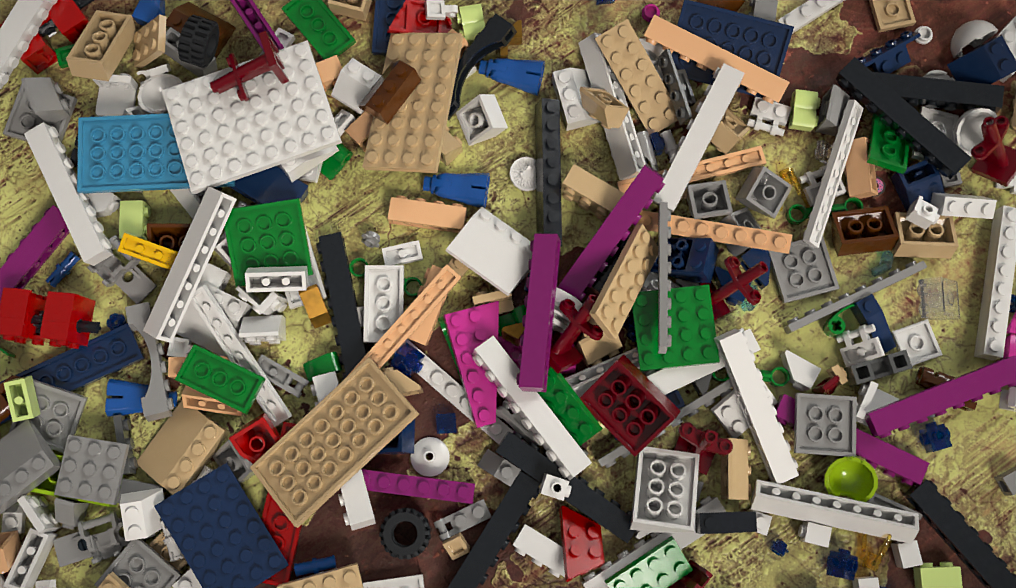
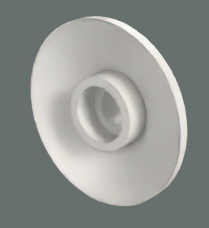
[410,437,450,477]

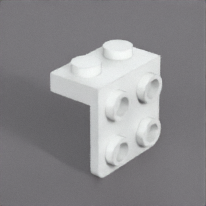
[93,73,138,117]
[236,285,288,316]
[856,381,899,427]

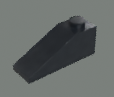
[695,511,757,534]

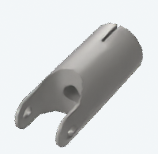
[636,131,658,171]

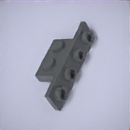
[657,49,696,125]

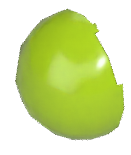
[825,456,878,502]

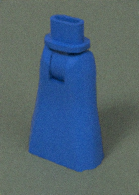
[478,58,545,96]
[423,173,490,208]
[105,379,178,417]

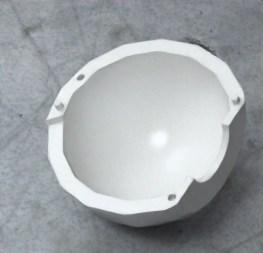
[950,20,998,58]
[137,74,183,114]
[953,108,997,156]

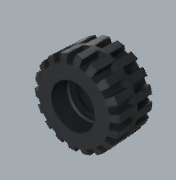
[178,15,219,68]
[379,508,431,560]

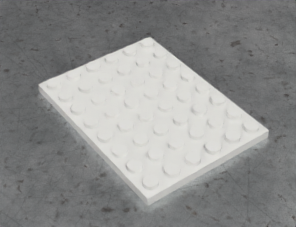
[162,40,342,194]

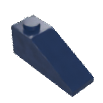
[850,294,896,353]

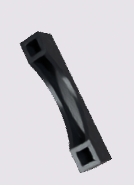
[448,13,517,120]

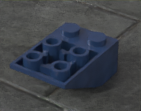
[890,160,944,213]
[650,237,719,283]

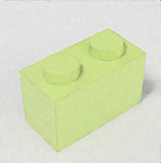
[119,200,151,240]
[4,376,41,422]
[913,562,963,588]

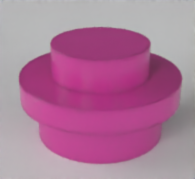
[641,4,660,22]

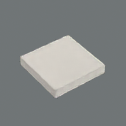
[891,319,943,366]

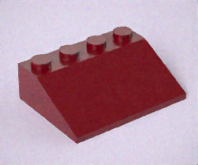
[580,354,681,457]

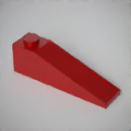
[229,412,281,464]

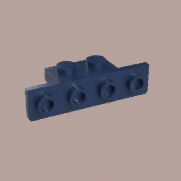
[857,30,921,74]

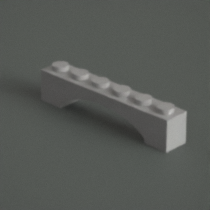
[125,302,174,422]

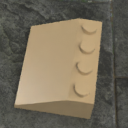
[137,400,230,494]

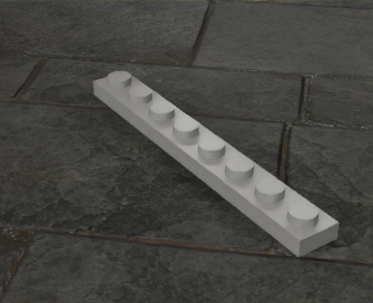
[658,202,671,354]
[783,260,927,334]
[597,379,733,469]

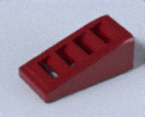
[812,375,840,395]

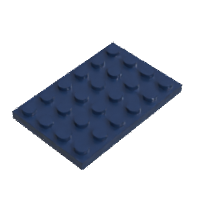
[672,0,794,98]
[154,463,289,588]

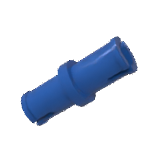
[45,251,81,288]
[294,555,336,577]

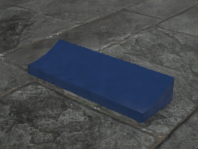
[230,166,308,204]

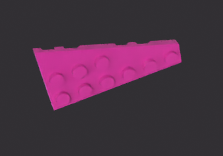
[443,301,499,428]

